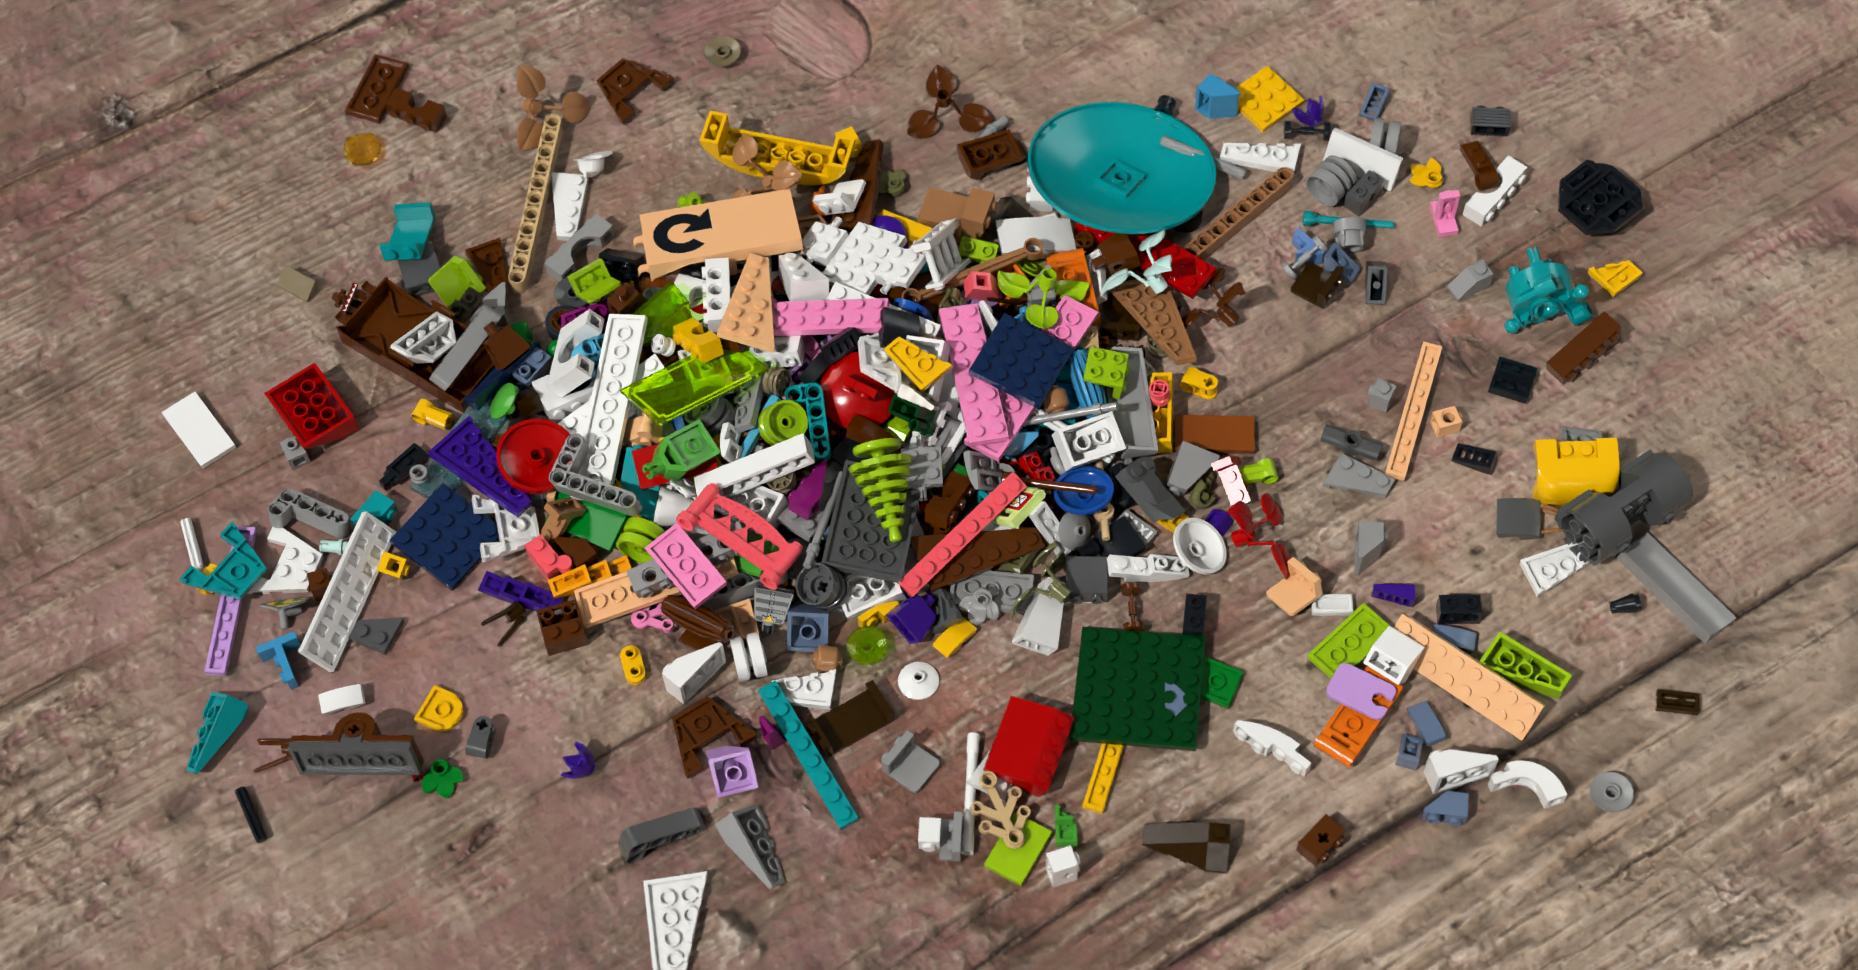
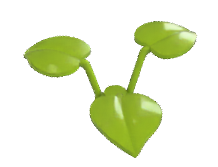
[997,268,1089,329]

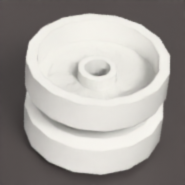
[730,632,768,682]

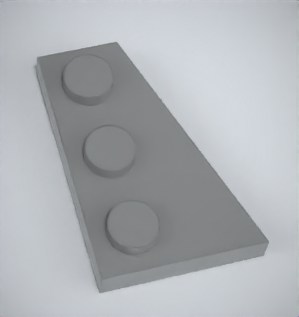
[1323,453,1395,498]

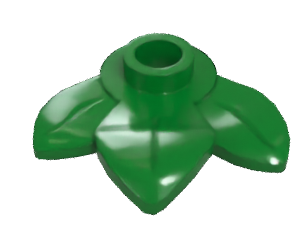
[422,759,464,799]

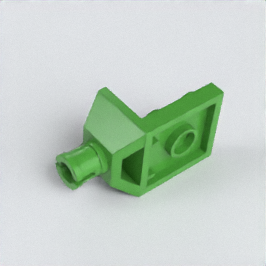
[643,419,721,481]

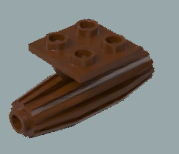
[661,595,734,650]

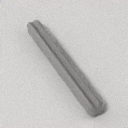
[1160,136,1247,180]

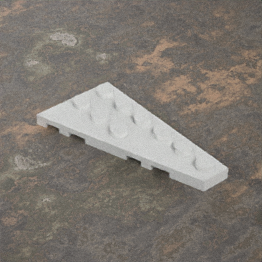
[643,871,708,970]

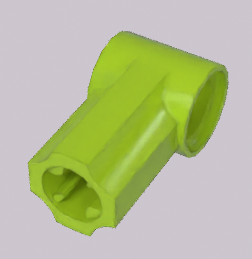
[1239,458,1278,484]

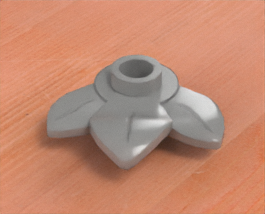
[959,587,999,626]

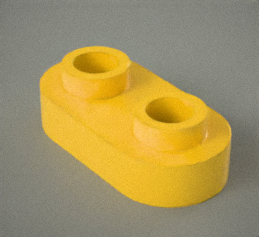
[620,645,646,685]

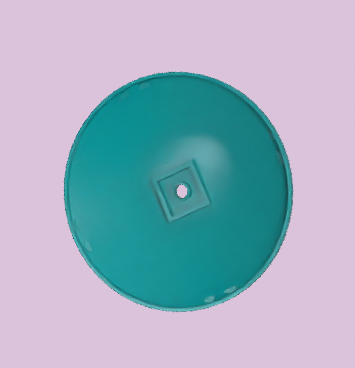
[1028,102,1216,234]

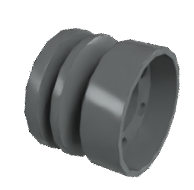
[795,563,850,611]

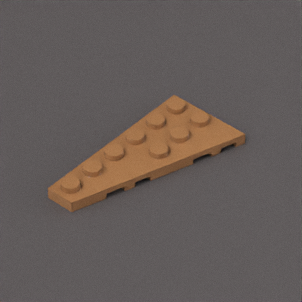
[1109,278,1196,365]

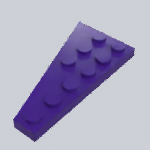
[429,416,532,518]

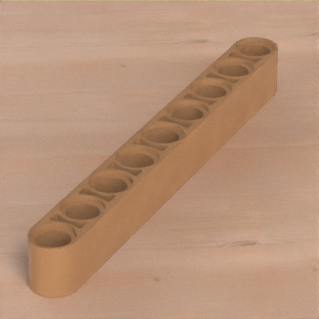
[1182,167,1293,261]

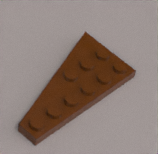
[831,139,884,232]

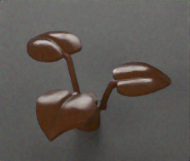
[907,64,992,139]
[1181,266,1246,329]

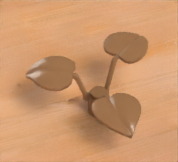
[517,65,590,151]
[732,135,803,198]

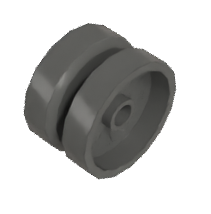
[684,387,736,438]

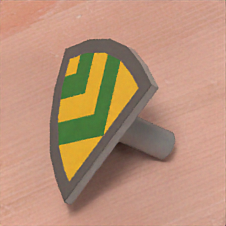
[260,596,312,628]

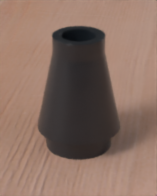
[1609,593,1642,614]

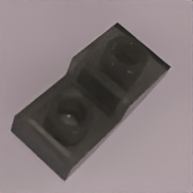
[449,287,484,323]

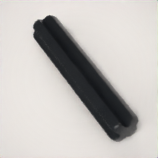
[235,786,267,843]

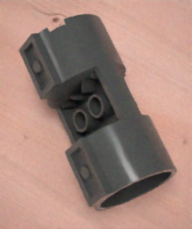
[1555,450,1693,566]

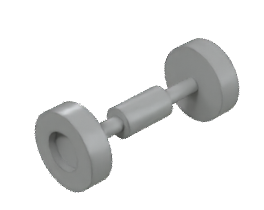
[1281,235,1329,280]

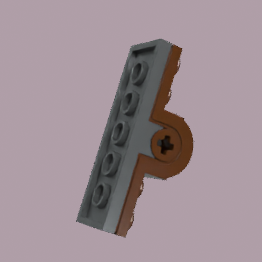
[288,712,424,775]

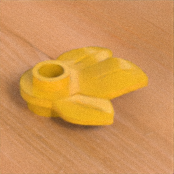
[1409,158,1443,188]

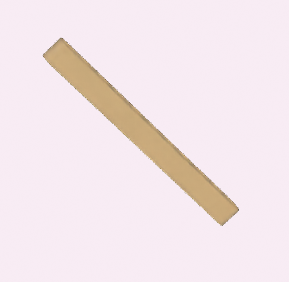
[508,114,563,294]

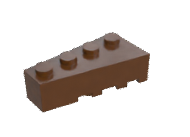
[1546,311,1621,385]

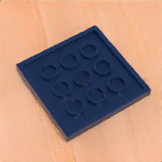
[968,313,1074,409]
[390,483,499,591]

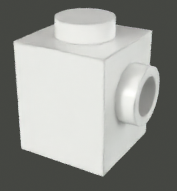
[918,817,941,852]

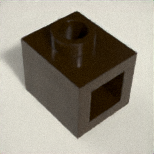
[513,387,544,420]

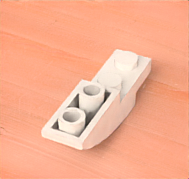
[1107,554,1190,582]
[1233,720,1311,777]

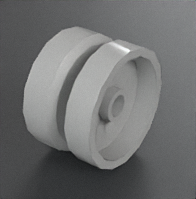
[1370,118,1401,154]

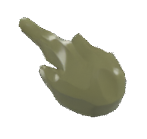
[1189,472,1215,509]

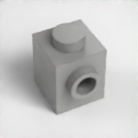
[1367,378,1396,413]
[279,436,310,470]

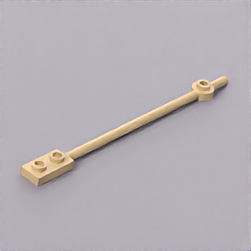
[1079,326,1114,541]

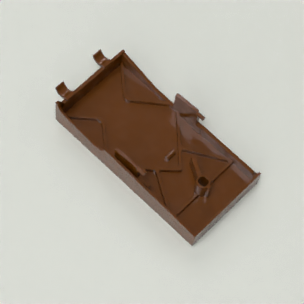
[335,277,495,414]

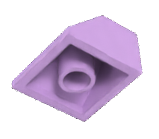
[706,746,759,798]

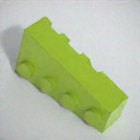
[1479,631,1572,699]

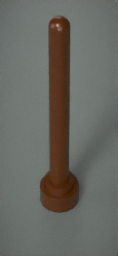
[1002,472,1098,494]

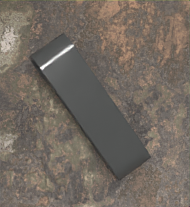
[618,807,706,864]

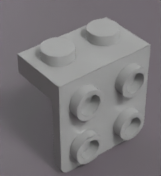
[881,730,940,793]

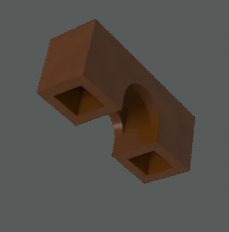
[385,87,447,133]
[925,471,975,530]

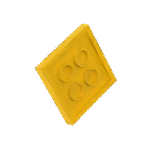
[1235,66,1305,133]

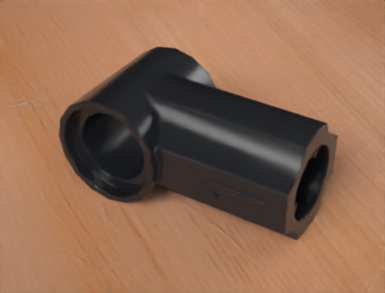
[1016,432,1052,463]

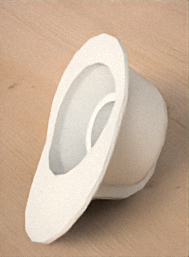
[573,151,613,178]

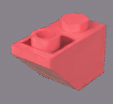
[964,271,1002,301]

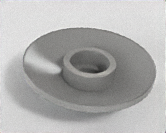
[1058,512,1091,550]
[1590,772,1634,813]

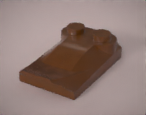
[957,129,1028,180]

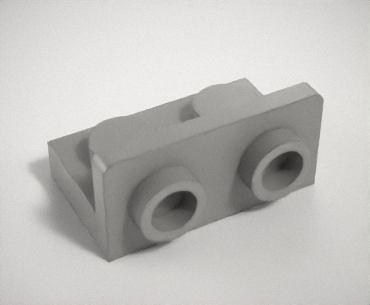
[939,812,963,862]

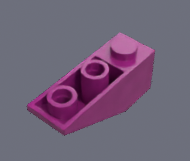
[788,459,827,521]

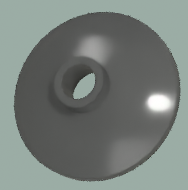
[554,277,588,309]

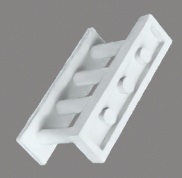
[912,218,971,290]

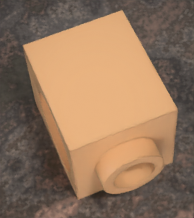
[1430,406,1463,438]

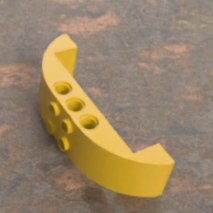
[699,111,855,186]

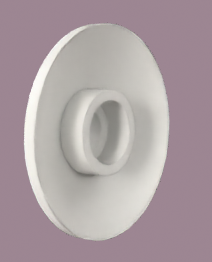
[898,662,939,700]

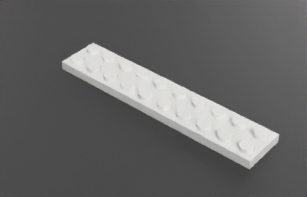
[570,314,648,500]

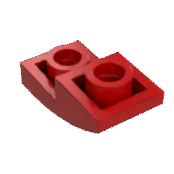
[1018,451,1057,490]

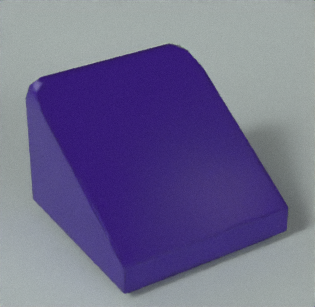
[1204,509,1233,536]

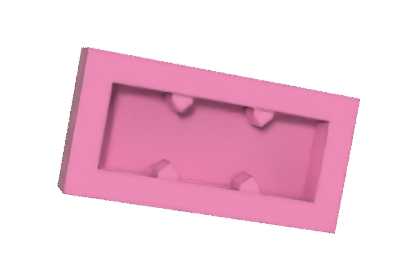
[1430,190,1460,237]

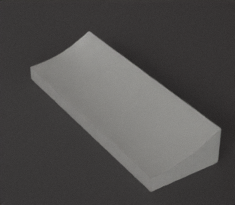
[1617,532,1736,644]

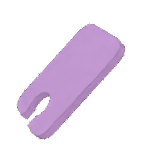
[1326,663,1396,720]

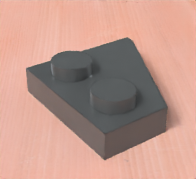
[929,588,962,634]

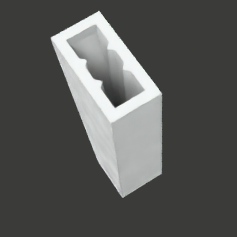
[1012,577,1066,656]

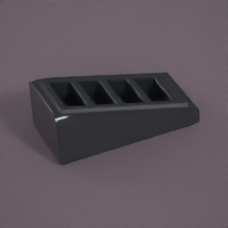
[820,327,860,365]
[1452,443,1498,475]

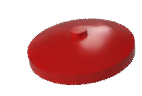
[496,419,576,494]

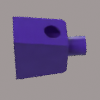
[886,594,936,644]

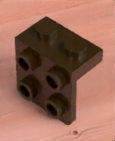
[1291,263,1345,309]

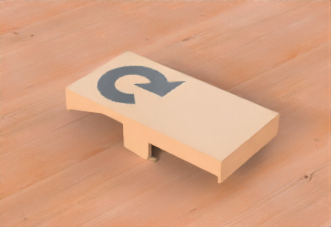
[633,189,804,282]

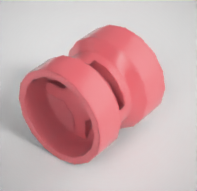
[1149,379,1170,406]

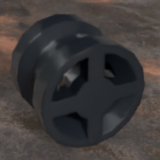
[1154,95,1176,116]

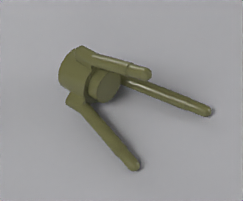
[936,288,965,324]

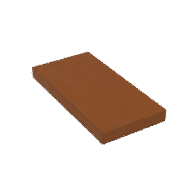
[1175,414,1255,454]

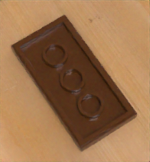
[345,54,409,124]

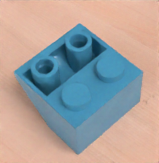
[1195,73,1240,119]

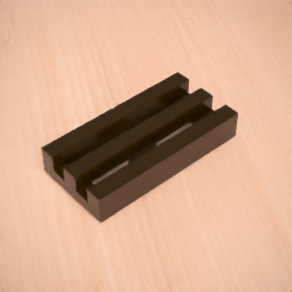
[1656,689,1700,716]

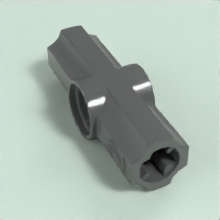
[1320,424,1383,461]

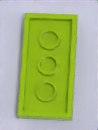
[1307,603,1390,679]

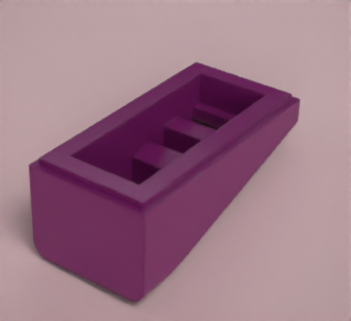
[759,715,786,750]

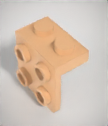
[1266,557,1323,616]

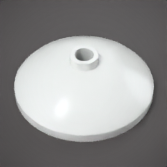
[1173,518,1226,575]

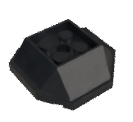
[1558,160,1643,235]

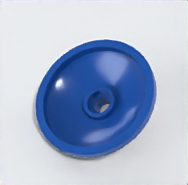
[1053,467,1114,515]

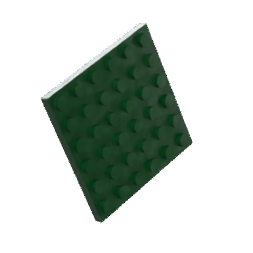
[1070,627,1206,751]

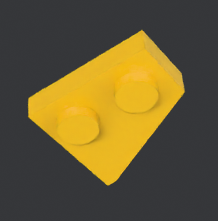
[1587,260,1643,297]

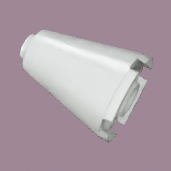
[653,486,694,526]

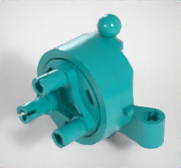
[1504,247,1594,334]

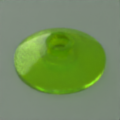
[846,626,888,665]

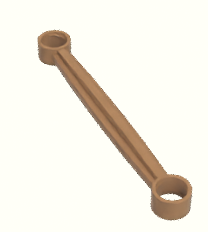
[901,238,1043,305]

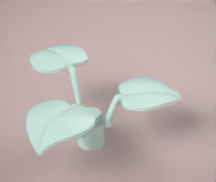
[1102,230,1172,295]

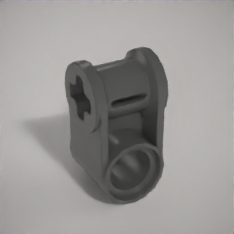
[465,716,495,759]

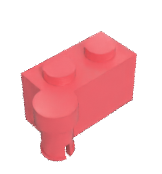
[524,534,573,581]

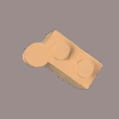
[622,410,664,448]

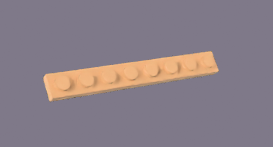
[1385,341,1442,481]

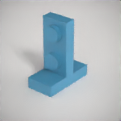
[256,631,301,690]

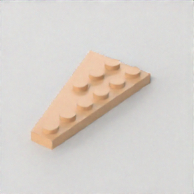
[717,253,775,353]

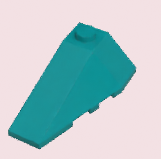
[186,692,249,774]

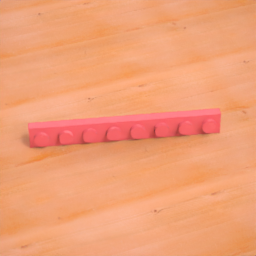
[898,472,1027,598]

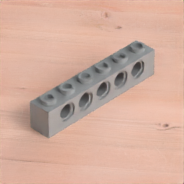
[626,521,749,598]

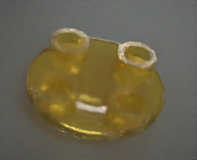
[343,133,381,166]

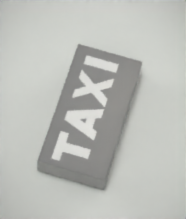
[1117,509,1158,547]

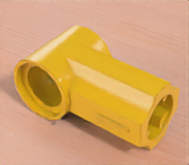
[410,399,453,430]

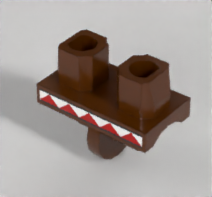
[332,283,366,317]

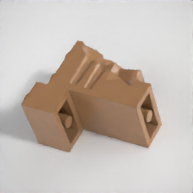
[917,187,997,242]

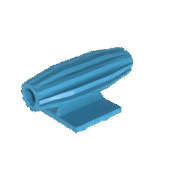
[1054,349,1108,419]

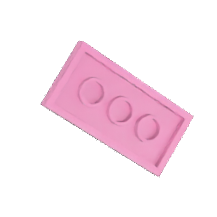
[645,523,727,610]

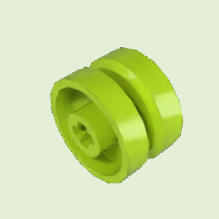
[758,400,808,446]
[616,517,665,564]

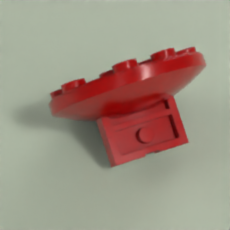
[820,352,896,429]

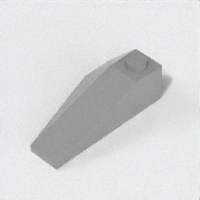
[715,804,785,889]

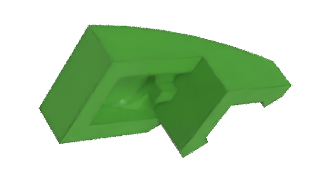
[1055,805,1077,847]

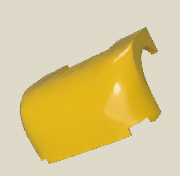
[1532,438,1620,509]

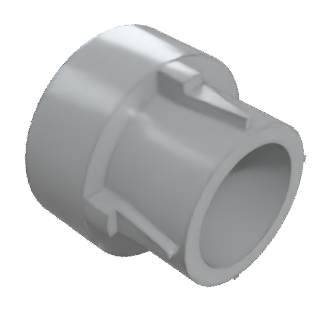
[1333,217,1366,253]

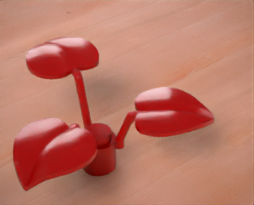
[1227,493,1291,579]

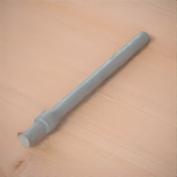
[1024,402,1118,426]
[803,471,843,569]

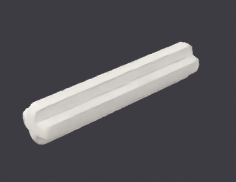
[180,518,204,570]

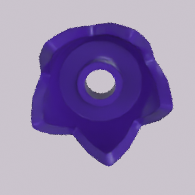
[1292,96,1324,127]
[561,741,596,779]

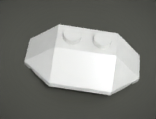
[391,311,456,363]

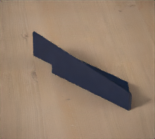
[463,341,541,411]

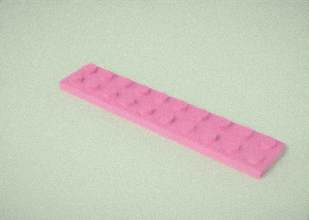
[964,295,1099,462]

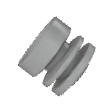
[1306,156,1357,207]

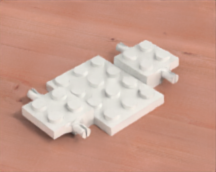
[796,217,927,295]

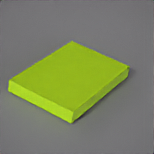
[984,812,1052,886]

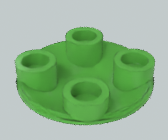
[490,383,519,420]

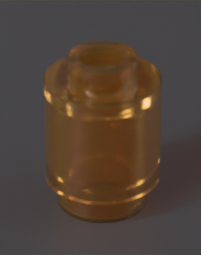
[638,276,666,293]

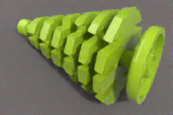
[848,438,912,542]

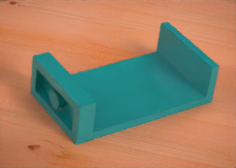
[379,202,436,261]
[620,444,660,522]

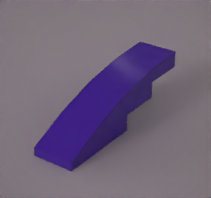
[478,571,563,611]

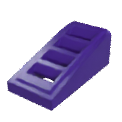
[1371,584,1415,607]

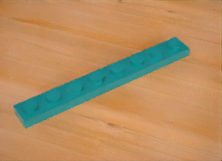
[758,680,859,830]

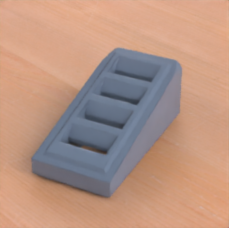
[1359,82,1390,121]

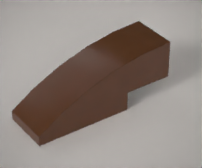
[846,414,905,455]

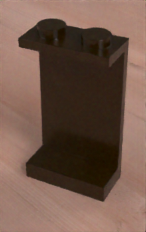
[1100,269,1144,341]
[807,680,895,757]

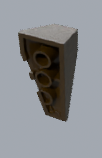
[1142,822,1231,873]

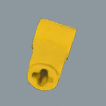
[1179,367,1218,400]

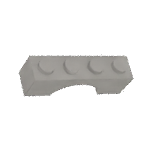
[545,214,615,282]

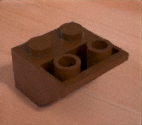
[536,599,589,656]

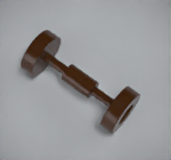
[1121,582,1144,632]

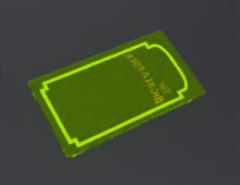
[620,349,769,427]

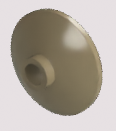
[704,36,741,67]

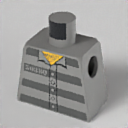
[754,584,794,634]

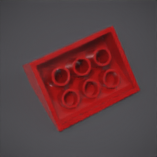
[264,363,359,450]
[983,696,1074,797]

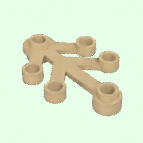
[970,771,1031,849]

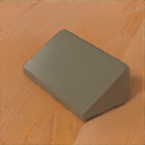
[276,266,318,302]

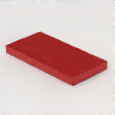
[632,431,719,490]

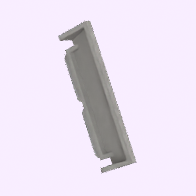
[1102,346,1159,459]

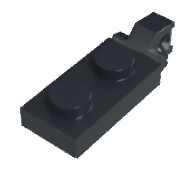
[379,443,429,491]

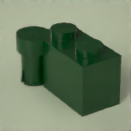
[887,394,936,437]

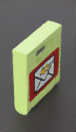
[991,487,1046,529]

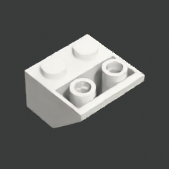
[1363,626,1425,685]

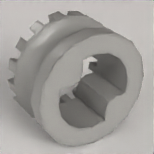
[409,464,429,485]

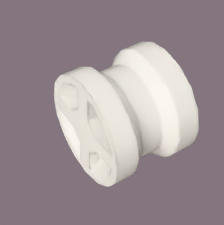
[651,334,676,357]

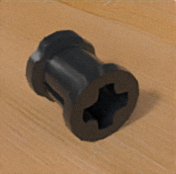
[1074,538,1101,557]

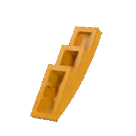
[548,555,632,598]

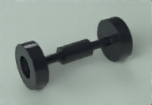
[1284,120,1330,141]

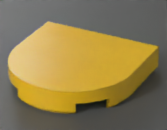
[414,685,464,732]

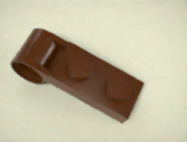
[1460,140,1499,190]

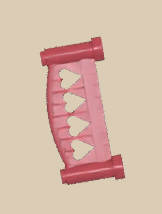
[676,483,803,590]

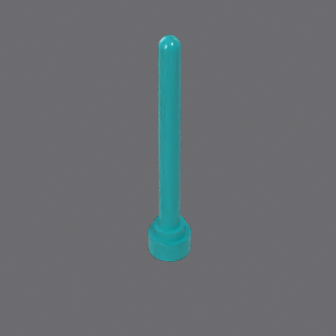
[1303,210,1395,229]

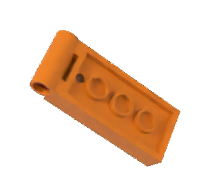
[1045,248,1101,326]
[1313,666,1403,768]

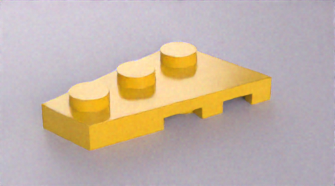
[884,337,953,393]

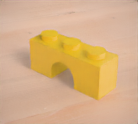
[673,317,724,363]

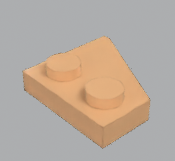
[715,598,761,643]

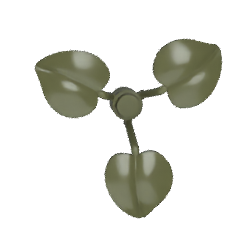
[1010,540,1072,620]

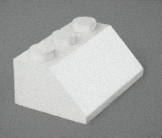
[895,335,951,404]

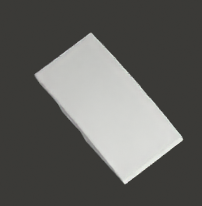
[995,217,1076,259]

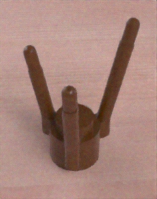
[254,738,293,773]

